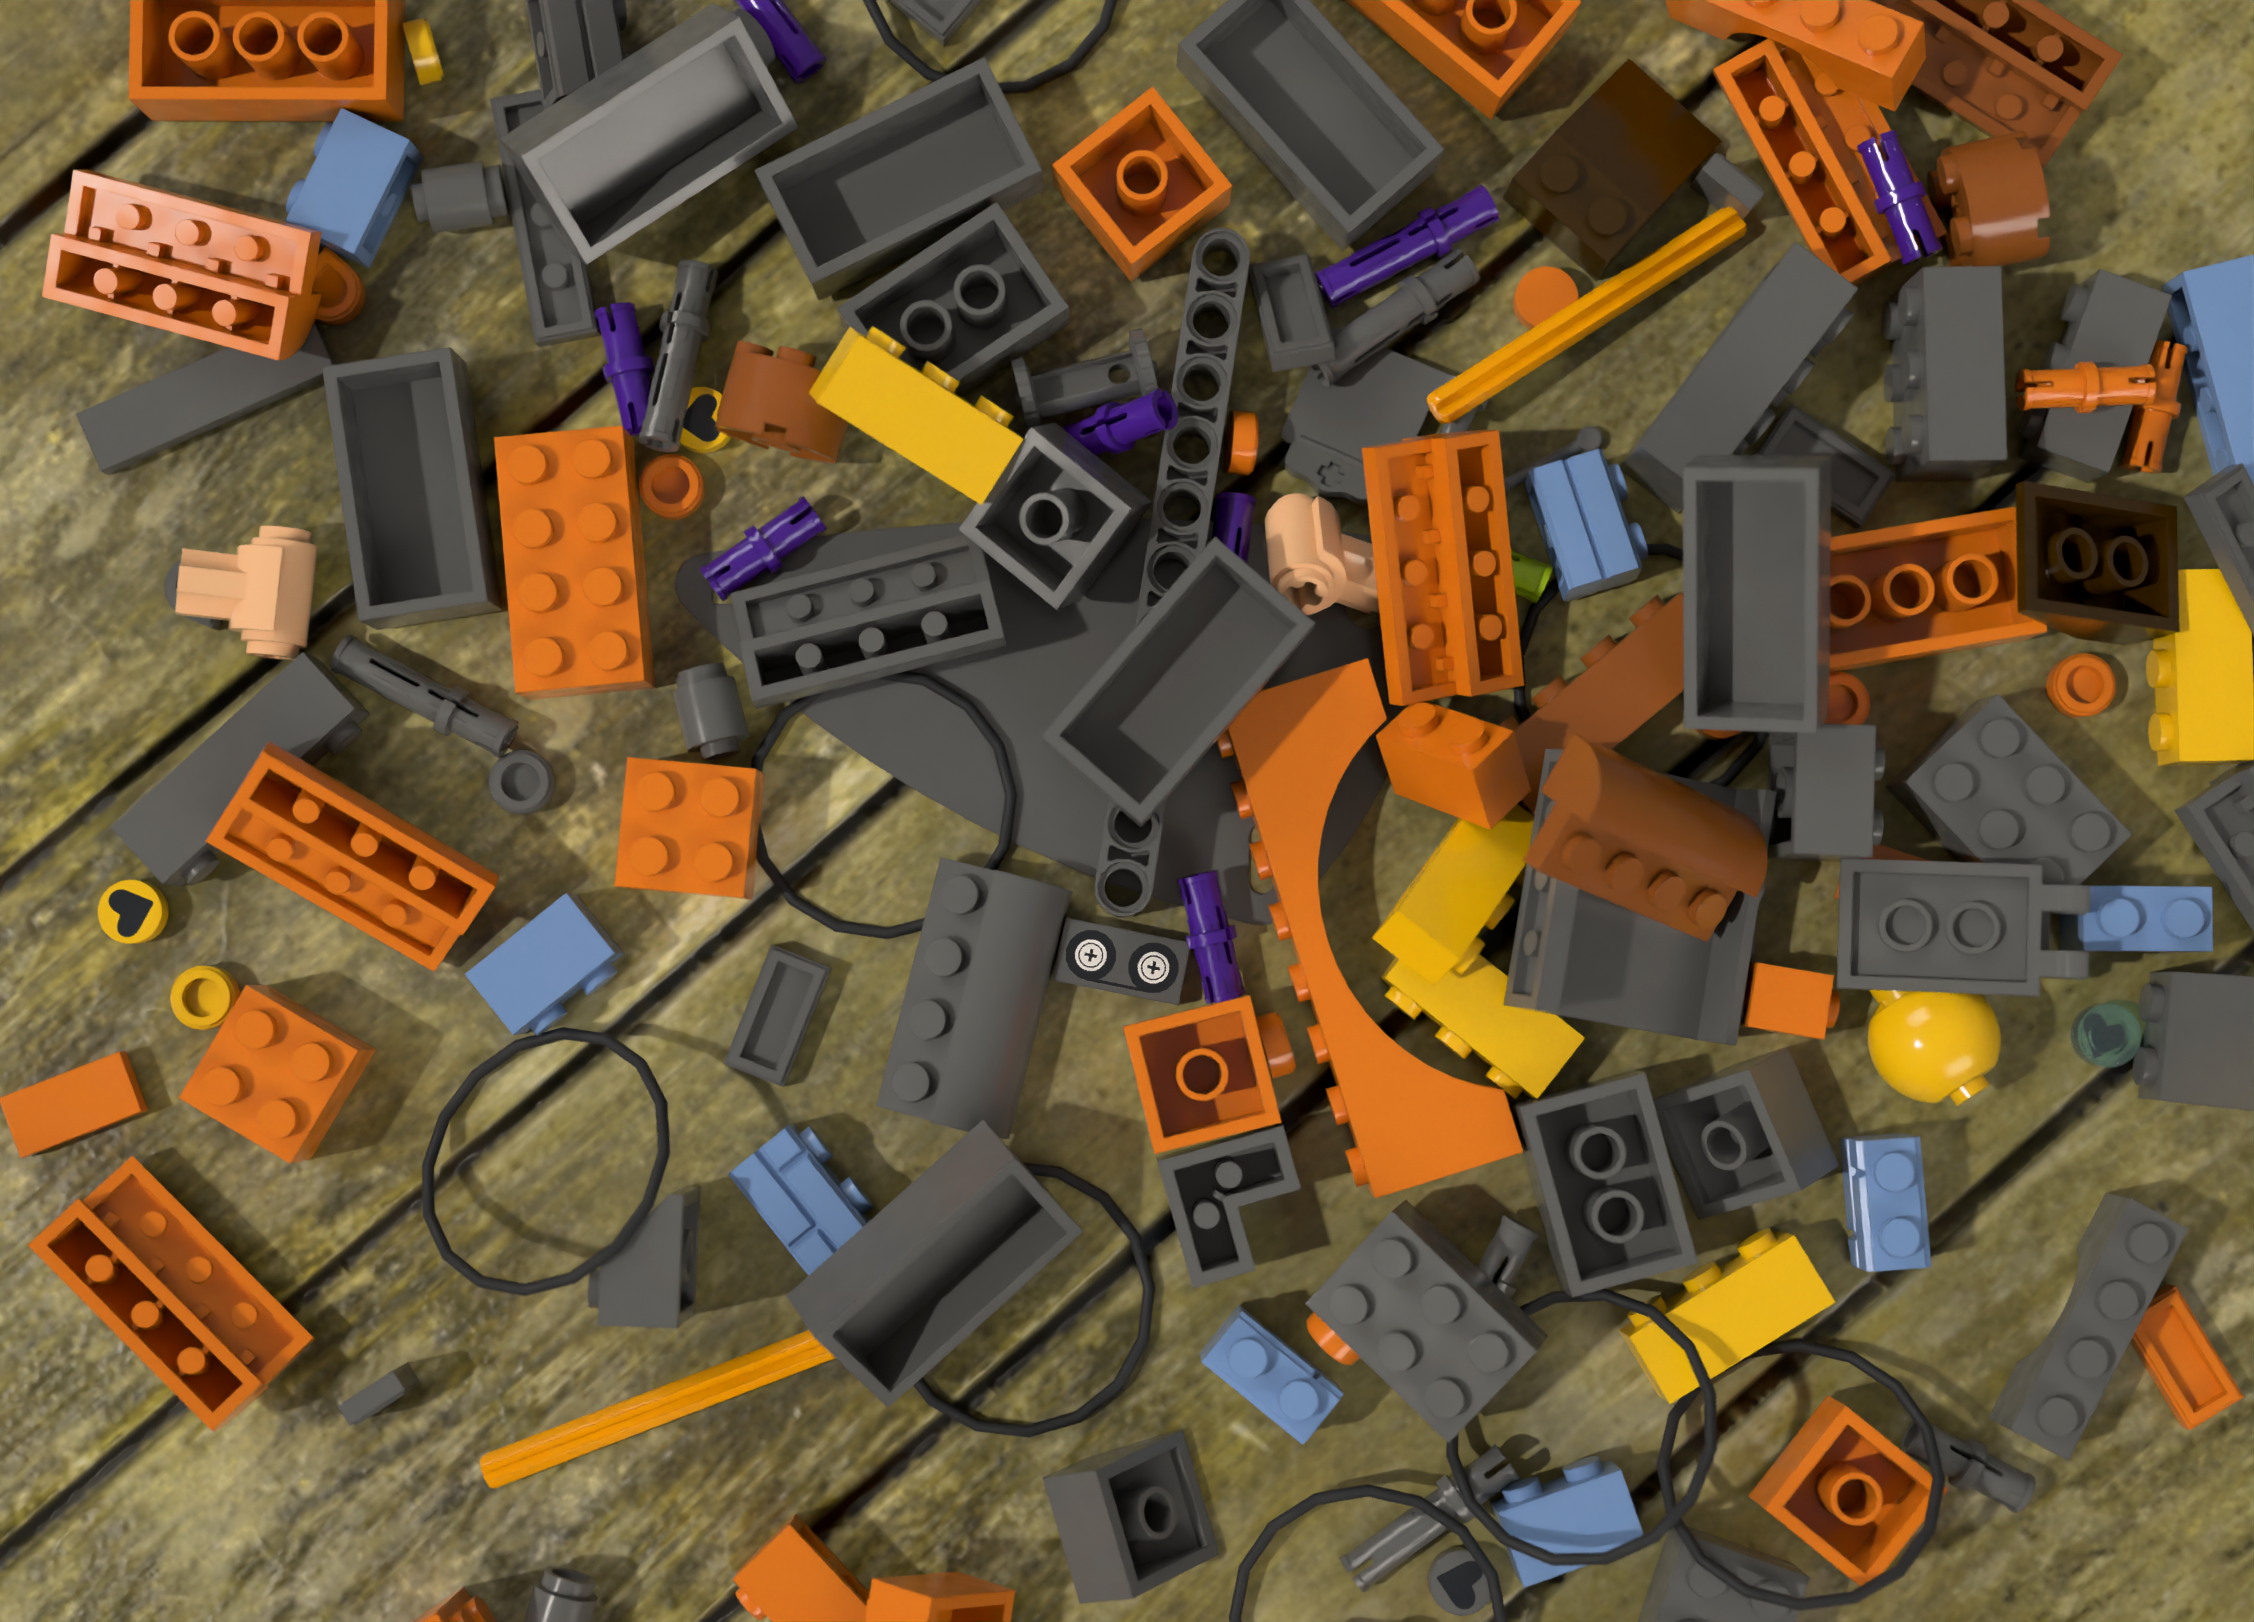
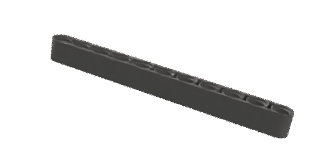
[1095,228,1250,918]

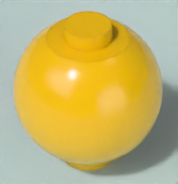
[1868,990,2001,1106]

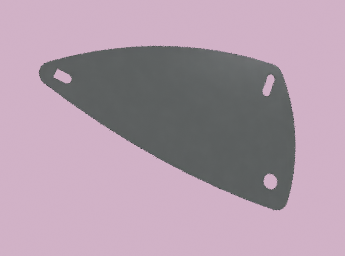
[675,518,1408,925]

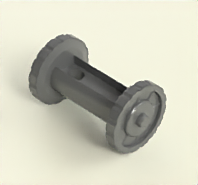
[1010,328,1159,433]

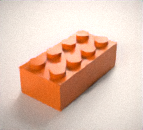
[129,0,406,122]
[1345,0,1582,120]
[494,425,656,700]
[1829,506,2048,673]

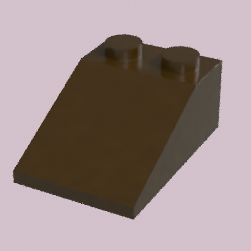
[1503,59,1722,281]
[2016,481,2180,645]

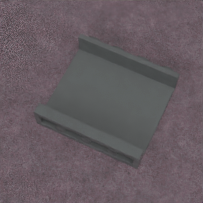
[1503,749,1777,1046]

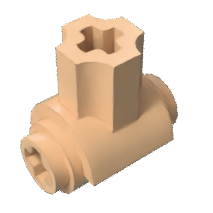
[1265,493,1380,615]
[175,526,317,660]

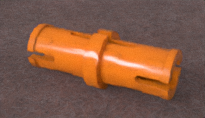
[2120,340,2188,474]
[2015,361,2156,413]

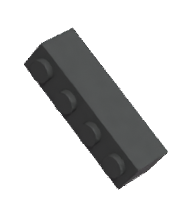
[111,652,370,886]

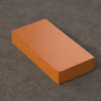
[0,1051,148,1158]
[2130,1284,2244,1430]

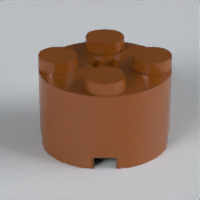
[1927,131,2050,267]
[715,341,849,464]

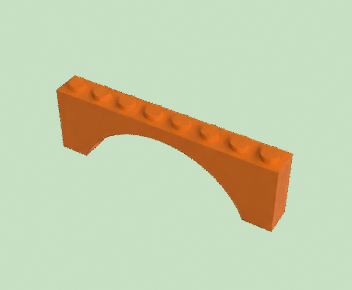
[1216,658,1523,1198]

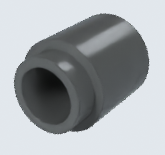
[411,161,509,233]
[672,663,750,761]
[524,1567,598,1622]

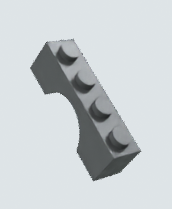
[1988,1193,2188,1461]

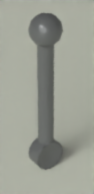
[1504,426,1602,497]

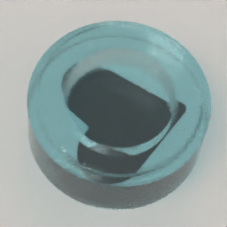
[2071,1004,2141,1067]

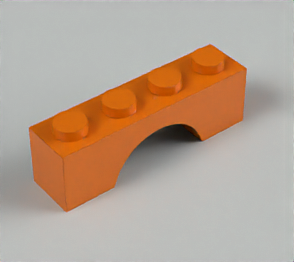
[1666,0,1926,112]

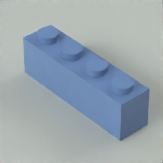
[2161,254,2254,485]

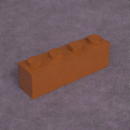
[1499,592,1684,815]

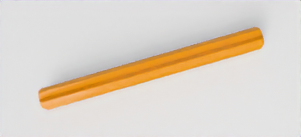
[1426,206,1747,424]
[480,1330,835,1488]

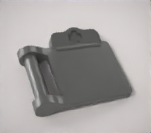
[1281,327,1490,505]

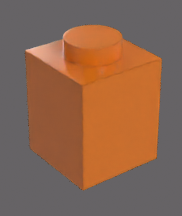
[1741,962,1840,1039]

